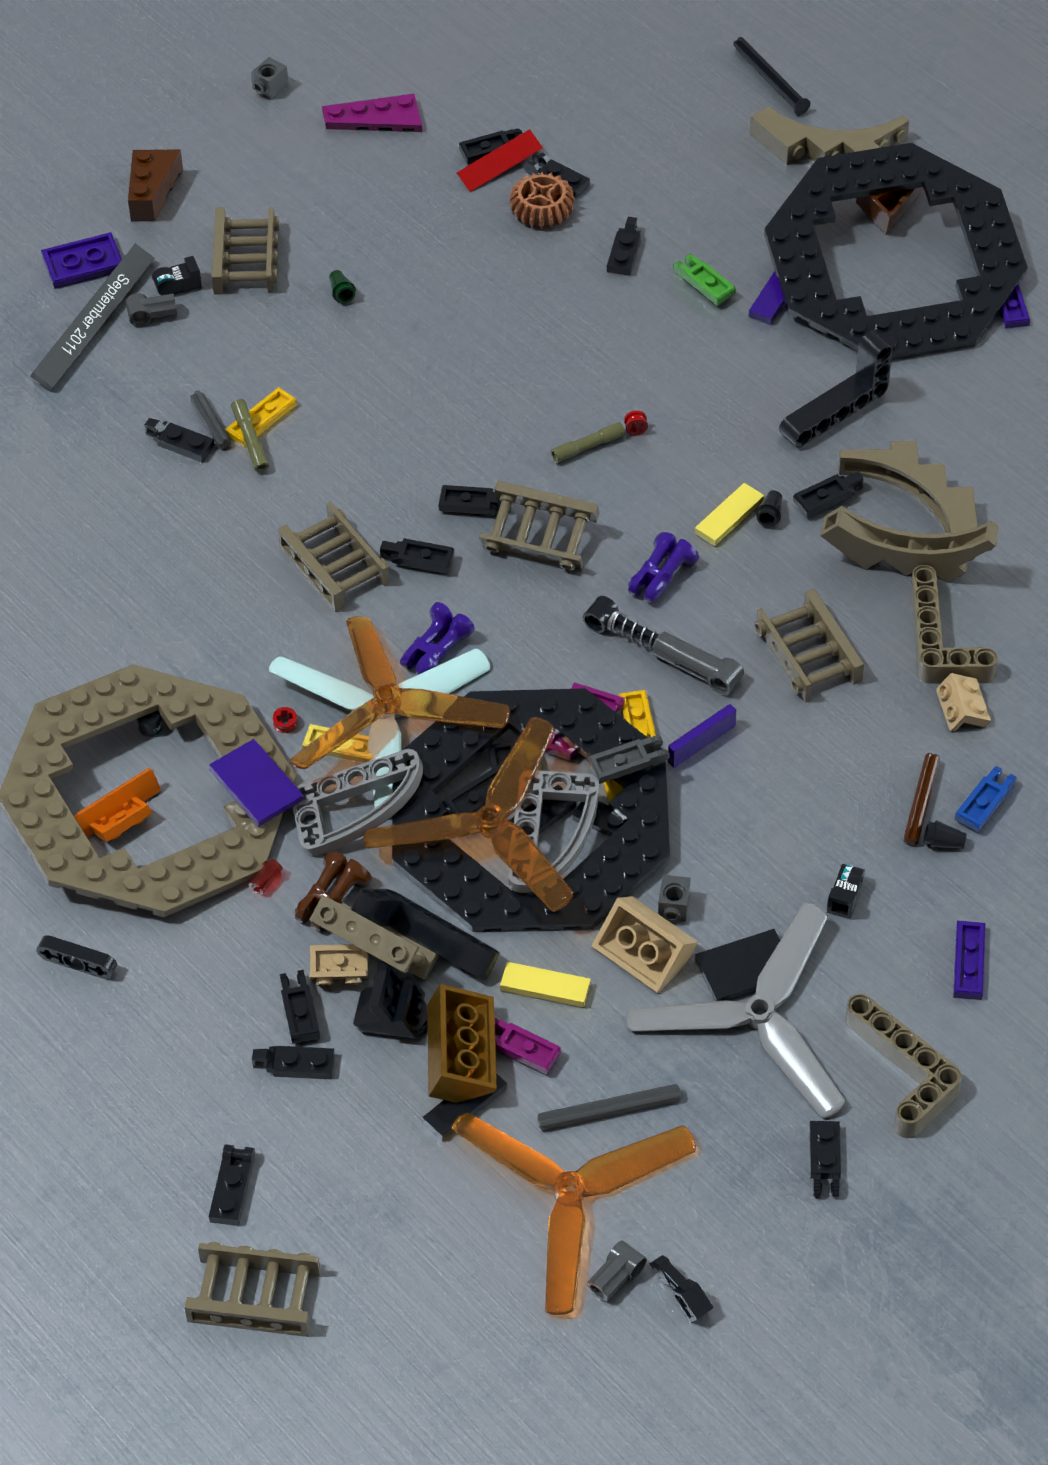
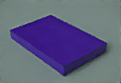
[41,232,122,289]
[209,739,303,827]

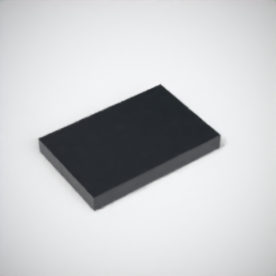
[695,929,780,1001]

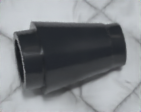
[756,490,783,527]
[923,820,967,849]

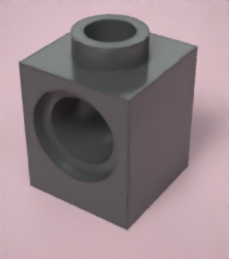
[251,57,289,99]
[658,875,691,922]

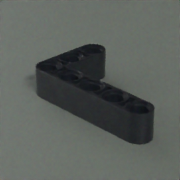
[779,331,892,447]
[351,889,500,980]

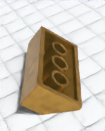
[427,984,497,1103]

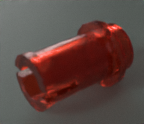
[249,859,283,895]

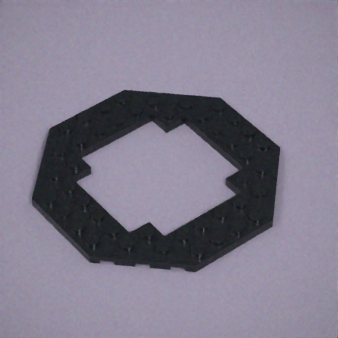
[764,143,1028,360]
[392,688,670,932]

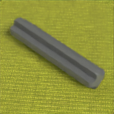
[190,390,231,449]

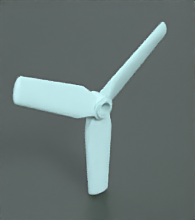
[269,648,490,808]

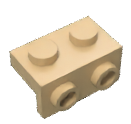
[936,673,991,731]
[309,944,368,986]

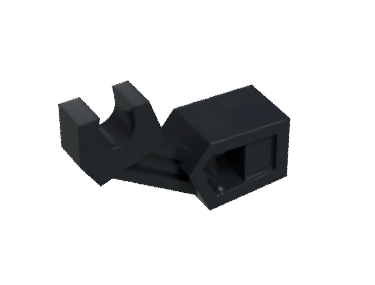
[649,1255,714,1322]

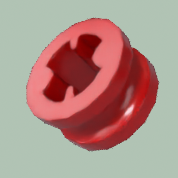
[624,410,648,435]
[273,707,297,733]

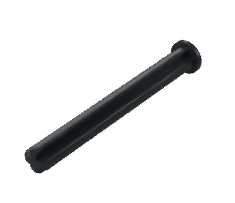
[733,37,811,115]

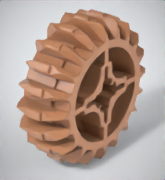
[509,172,575,229]

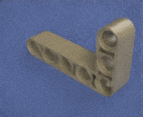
[910,565,998,684]
[845,994,962,1138]

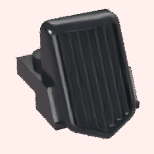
[353,961,428,1039]

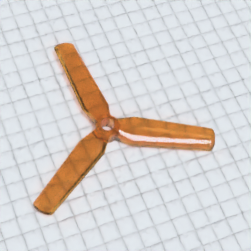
[290,616,510,769]
[363,717,573,912]
[452,1113,696,1315]

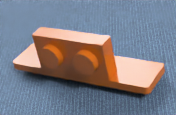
[73,768,161,843]

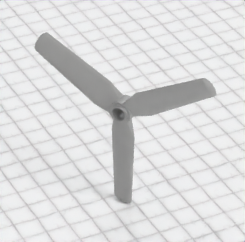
[626,903,845,1119]

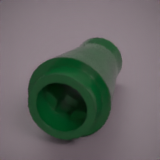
[329,270,356,304]

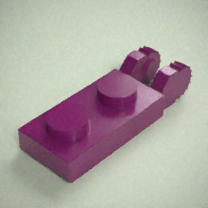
[494,1017,561,1075]

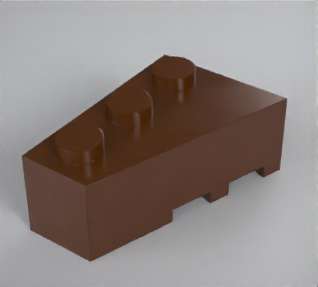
[128,149,183,222]
[856,187,924,235]

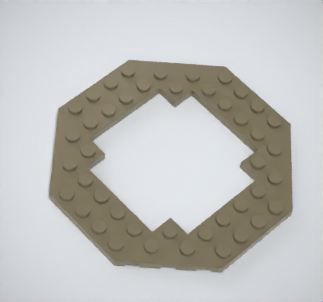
[0,665,296,917]

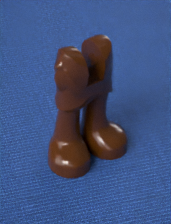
[295,851,372,931]

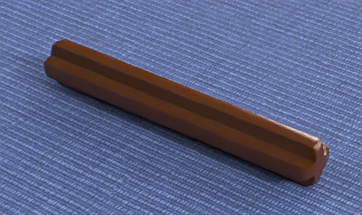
[903,753,940,846]

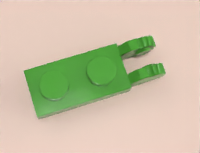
[673,254,736,306]

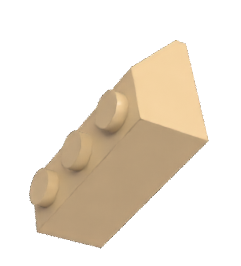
[591,896,698,993]

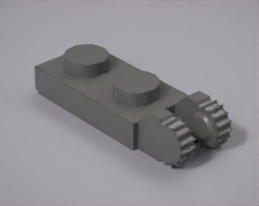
[588,735,670,784]

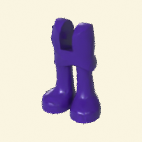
[628,532,699,603]
[400,602,475,675]

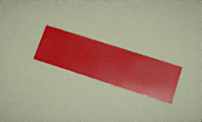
[457,129,543,192]

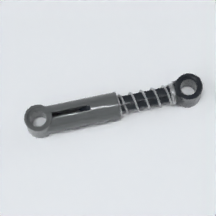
[582,596,744,695]

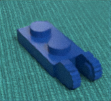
[955,766,1017,832]

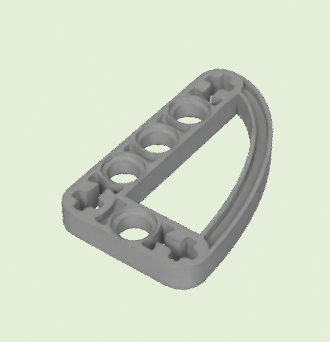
[293,749,423,856]
[508,770,599,893]

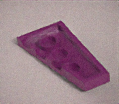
[322,94,422,132]

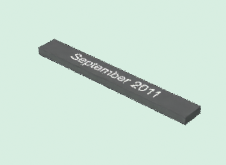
[30,243,155,391]

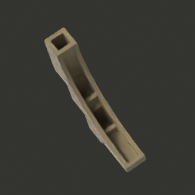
[750,106,909,165]
[838,441,978,533]
[820,506,999,582]

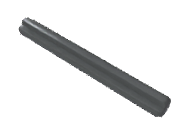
[537,1084,681,1130]

